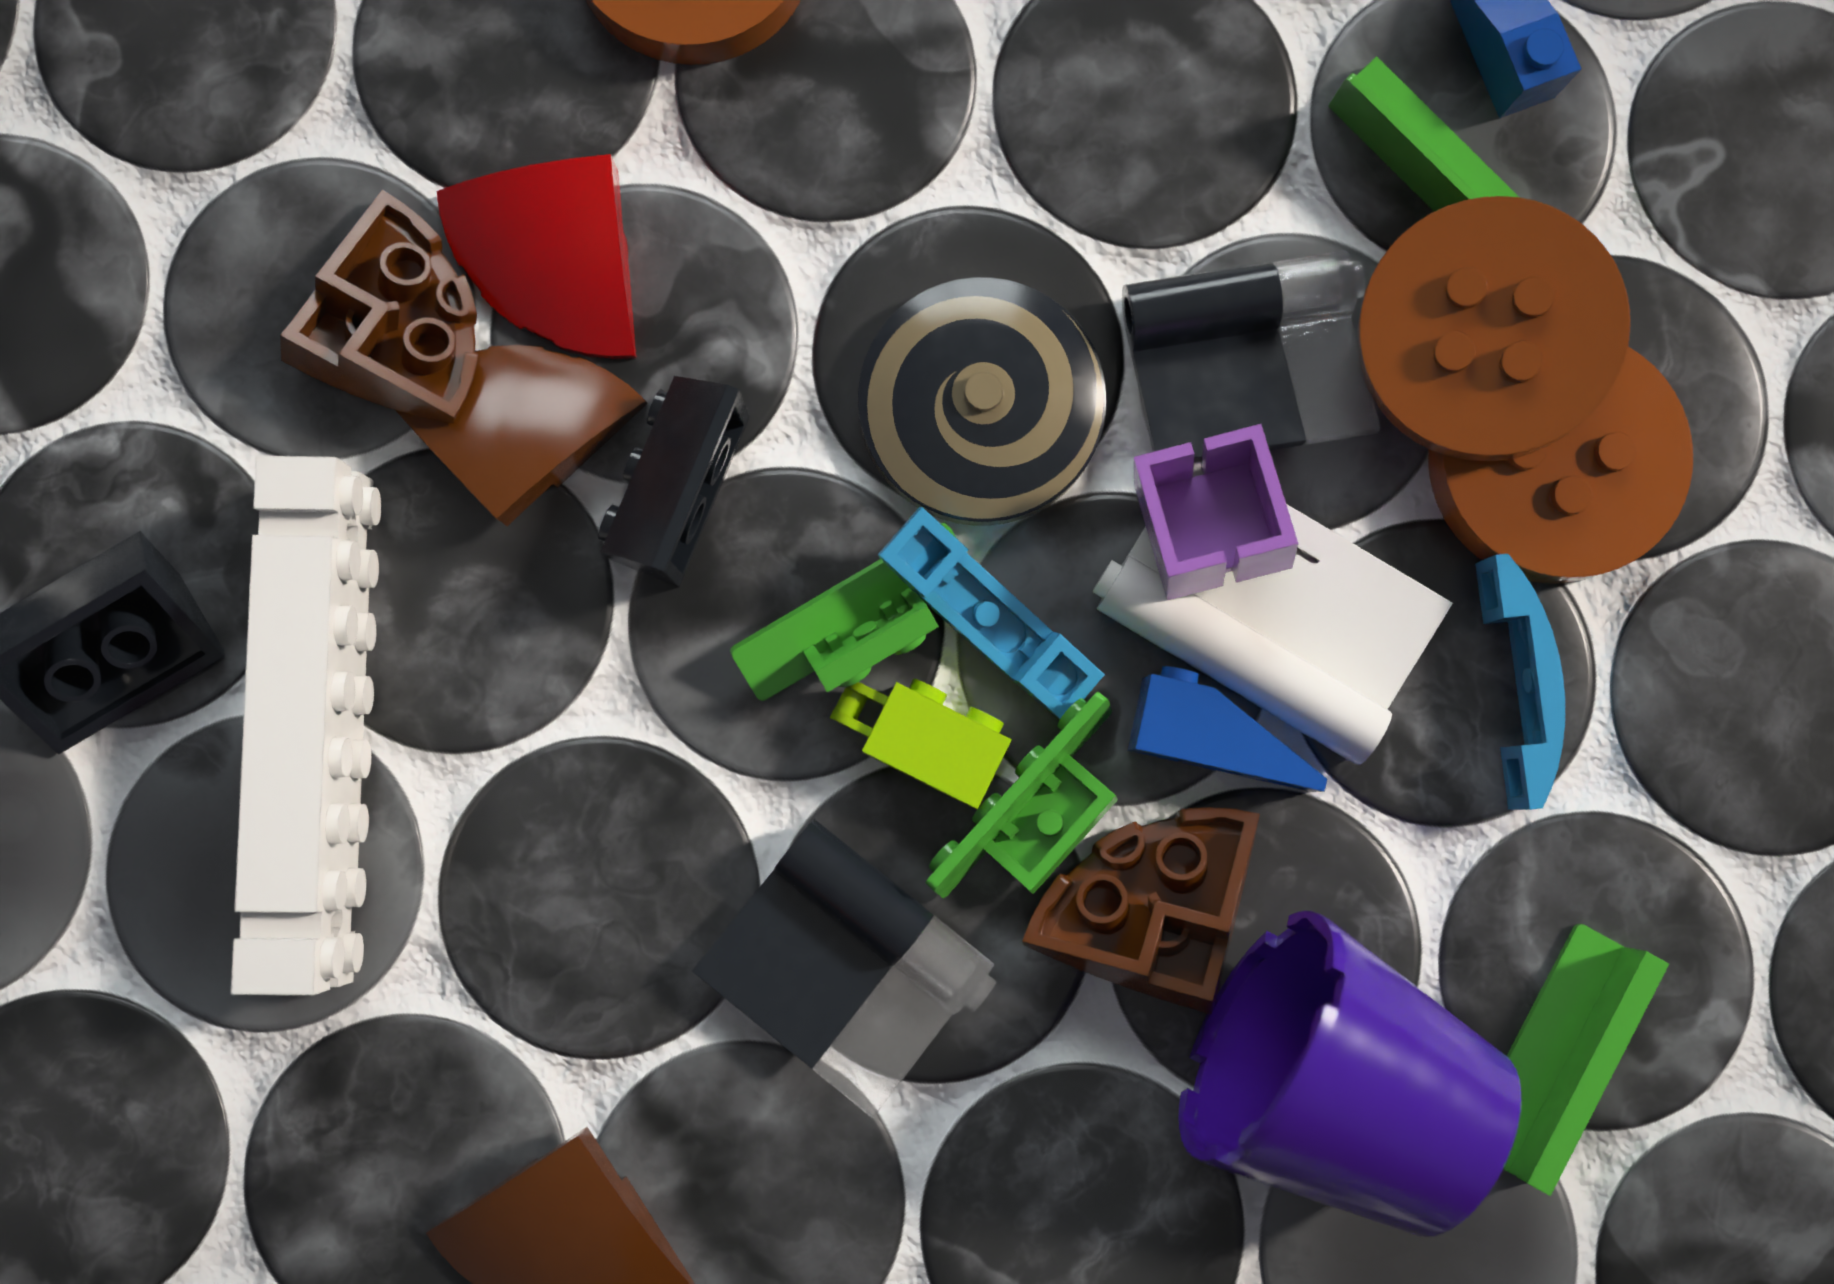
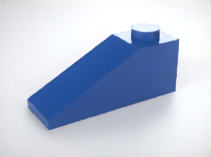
[1450,0,1582,119]
[1127,666,1327,792]

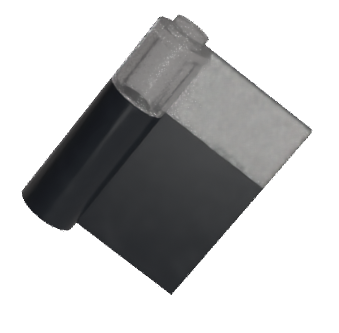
[1122,250,1381,463]
[692,818,996,1118]

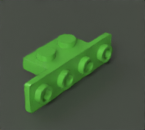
[730,523,956,701]
[925,691,1118,898]

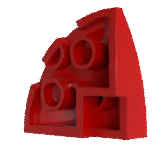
[436,154,636,359]

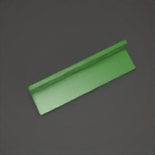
[1328,56,1520,212]
[1503,924,1669,1196]

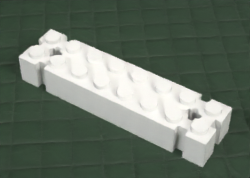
[231,456,381,995]

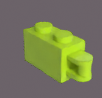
[830,678,1012,809]

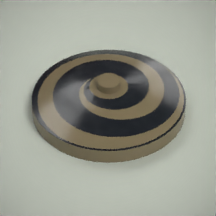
[858,277,1106,526]

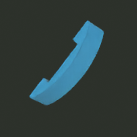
[878,507,1105,720]
[1475,554,1565,810]

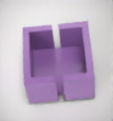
[1134,424,1299,601]

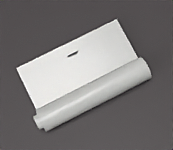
[1092,462,1453,766]

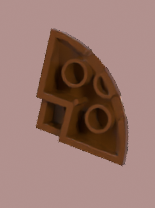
[280,190,478,423]
[395,345,648,526]
[1022,807,1260,1015]
[426,1126,695,1284]

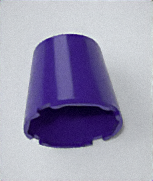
[1178,911,1521,1237]

